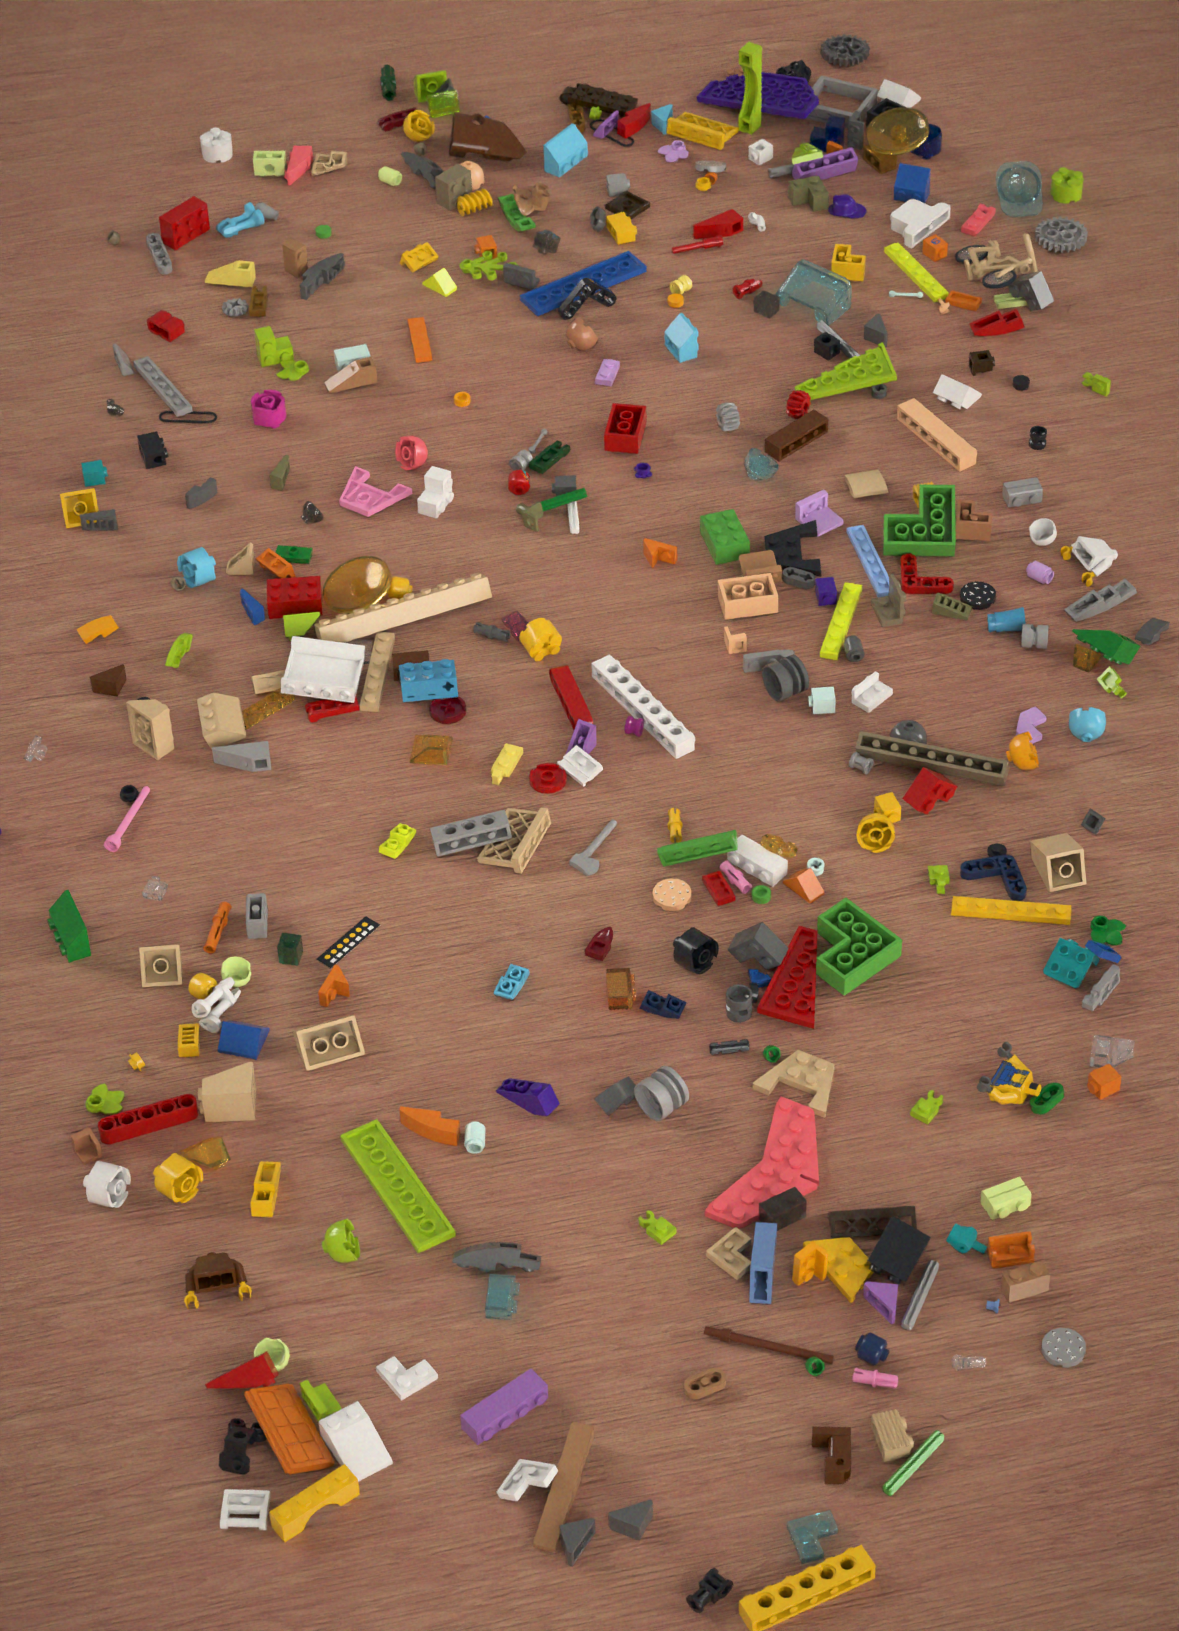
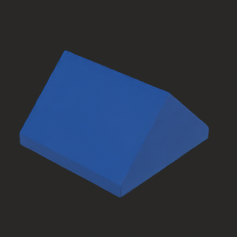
[218,1020,270,1060]

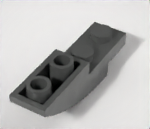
[401,152,444,190]
[300,253,345,300]
[452,1242,541,1272]

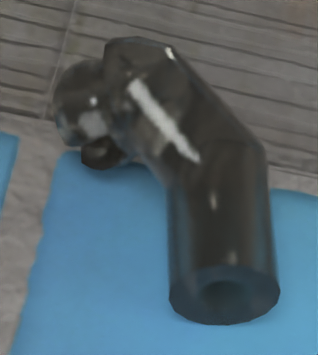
[106,399,124,416]

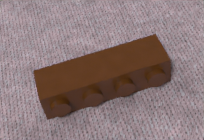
[765,410,828,462]

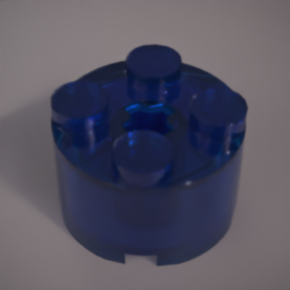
[910,124,942,160]

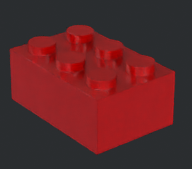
[159,196,210,251]
[604,403,647,454]
[266,576,323,619]

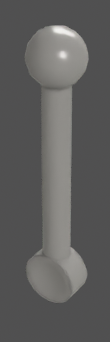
[528,429,548,453]

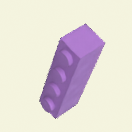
[792,147,858,180]
[460,1369,548,1445]

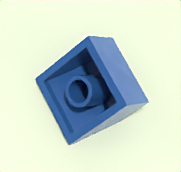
[894,163,931,203]

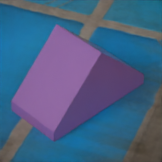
[566,719,597,754]
[863,1281,898,1324]

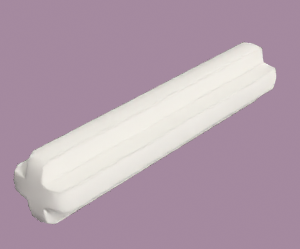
[567,501,580,534]

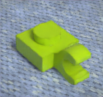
[1097,666,1127,699]
[928,865,950,894]

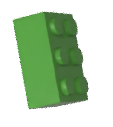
[700,509,750,565]

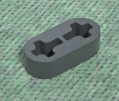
[590,206,606,232]
[783,567,815,589]

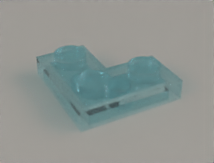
[787,1510,838,1564]

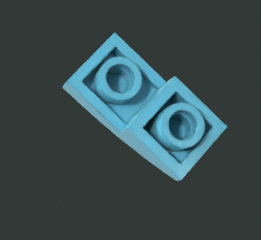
[494,964,530,1000]

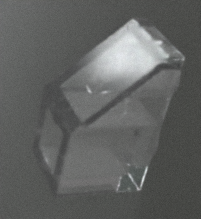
[1089,1034,1135,1068]

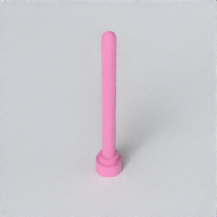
[104,786,150,852]

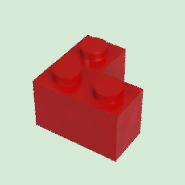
[902,767,958,814]

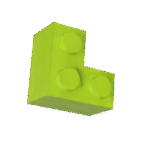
[254,326,294,367]

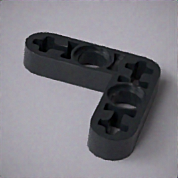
[558,278,617,320]

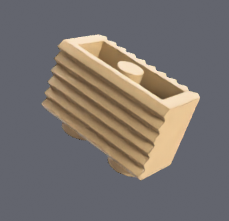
[871,1409,914,1462]

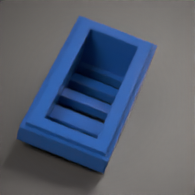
[240,589,265,625]

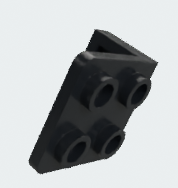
[776,60,811,83]

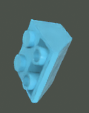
[664,313,699,363]

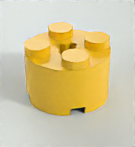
[519,618,562,661]
[153,1153,203,1203]

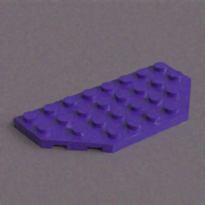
[696,72,819,119]

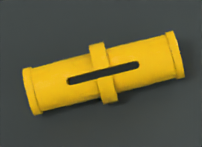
[667,808,683,843]

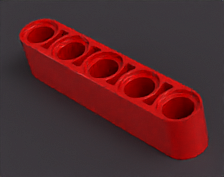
[549,665,593,730]
[98,1094,199,1145]

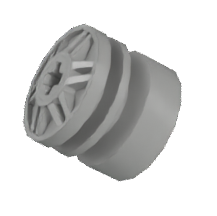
[634,1066,689,1121]

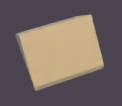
[139,944,183,987]

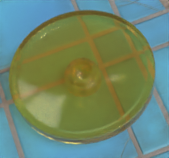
[866,107,929,155]
[323,556,392,614]

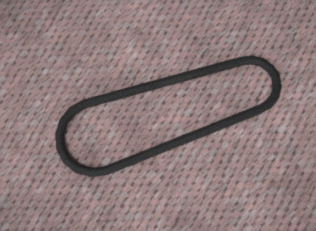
[590,119,634,147]

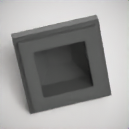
[1081,808,1106,835]

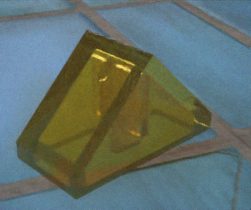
[1073,644,1103,673]

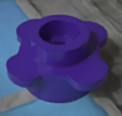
[634,463,652,478]

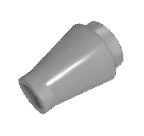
[255,202,279,220]

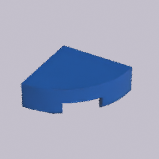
[748,969,771,988]

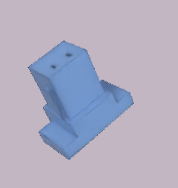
[986,1299,1001,1314]

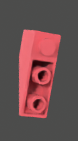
[284,145,313,185]

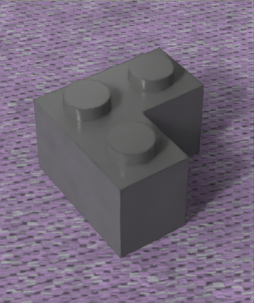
[1008,271,1054,311]
[728,921,789,970]

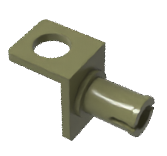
[516,501,543,532]

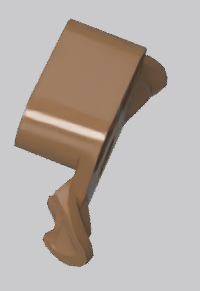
[512,182,551,216]

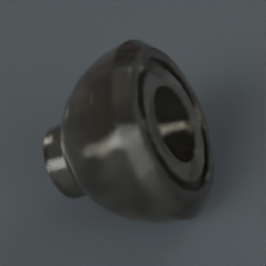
[301,501,324,525]

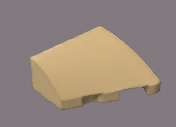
[312,151,347,176]

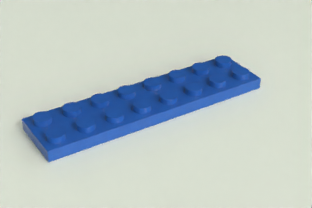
[520,251,647,316]

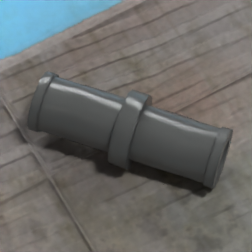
[473,622,511,642]

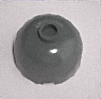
[890,720,927,744]

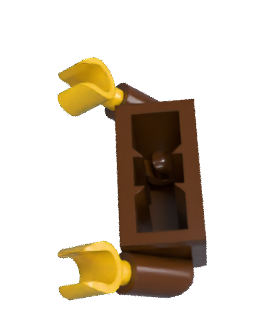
[184,1252,252,1310]

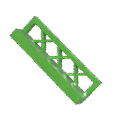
[657,830,738,867]

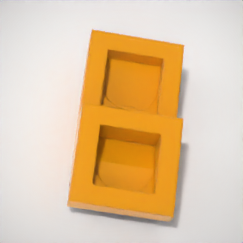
[77,615,119,644]

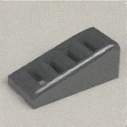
[80,509,118,531]

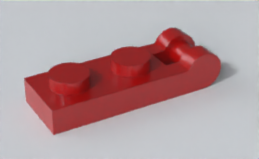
[305,697,360,723]

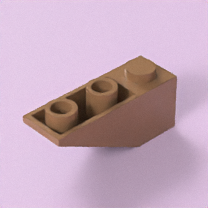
[324,357,377,394]

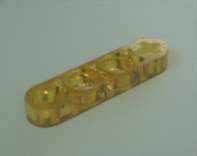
[242,688,295,730]

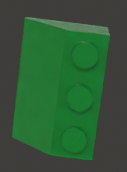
[47,889,91,963]

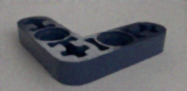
[960,855,1027,901]

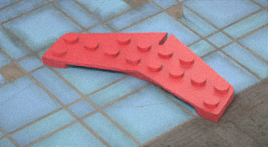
[705,1096,819,1229]

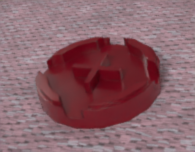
[429,697,467,724]

